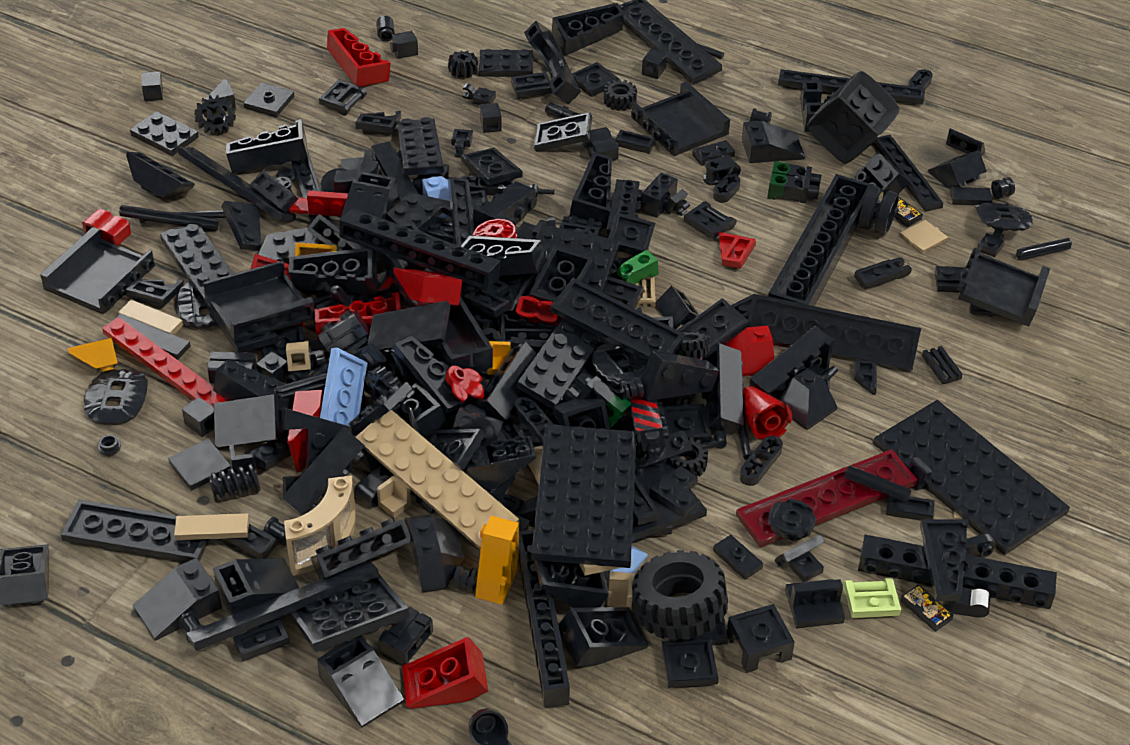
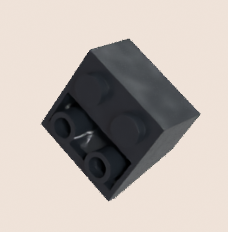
[852,152,910,196]

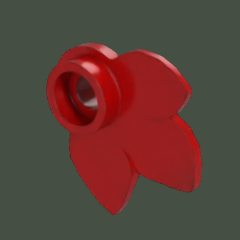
[446,366,484,402]

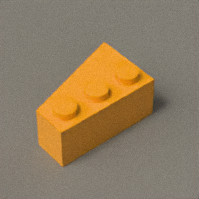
[475,515,519,605]

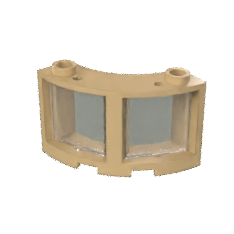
[284,476,356,576]

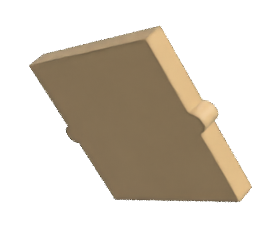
[900,220,948,253]

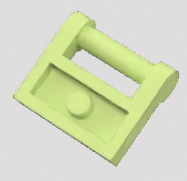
[843,578,901,618]

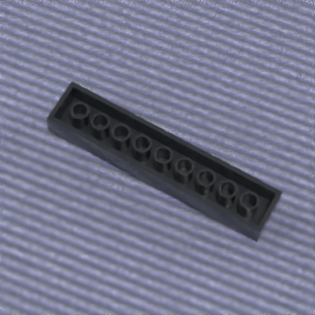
[768,174,872,306]

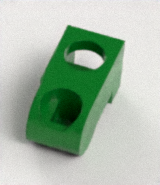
[617,250,659,284]

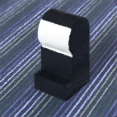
[943,587,990,618]

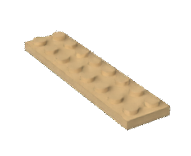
[356,410,520,550]

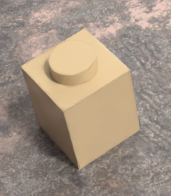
[286,342,311,371]

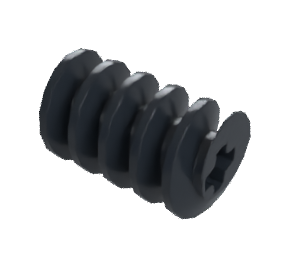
[209,464,261,501]

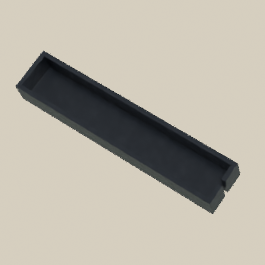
[376,222,493,372]

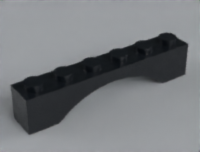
[524,20,581,104]

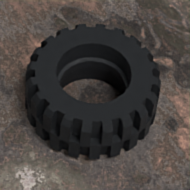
[632,550,728,641]

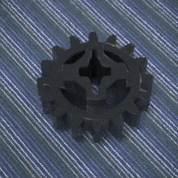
[194,95,236,135]
[366,366,402,410]

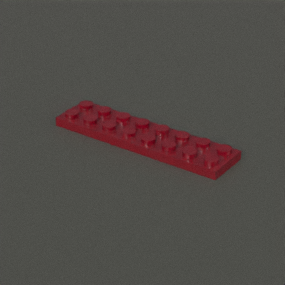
[736,449,918,548]

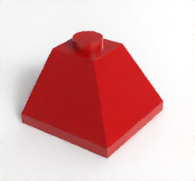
[725,326,775,377]

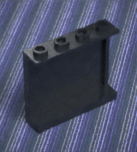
[631,81,730,156]
[40,227,155,315]
[957,242,1050,327]
[204,261,315,342]

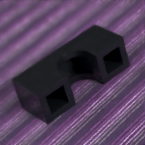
[800,80,824,132]

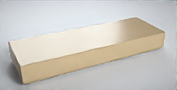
[118,300,183,335]
[174,513,249,540]

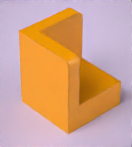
[487,341,511,375]

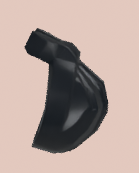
[468,708,512,745]

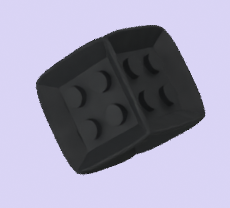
[807,71,900,164]

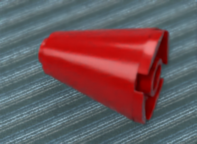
[742,386,792,439]

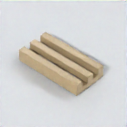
[635,275,655,307]

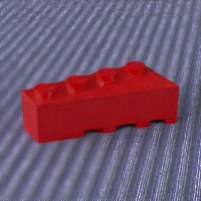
[327,28,391,87]
[315,292,401,339]

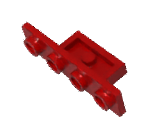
[289,190,348,217]

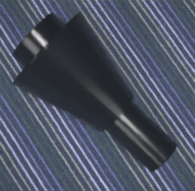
[284,360,317,384]

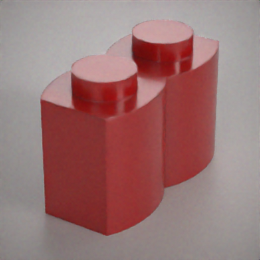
[82,209,131,246]
[516,296,563,326]

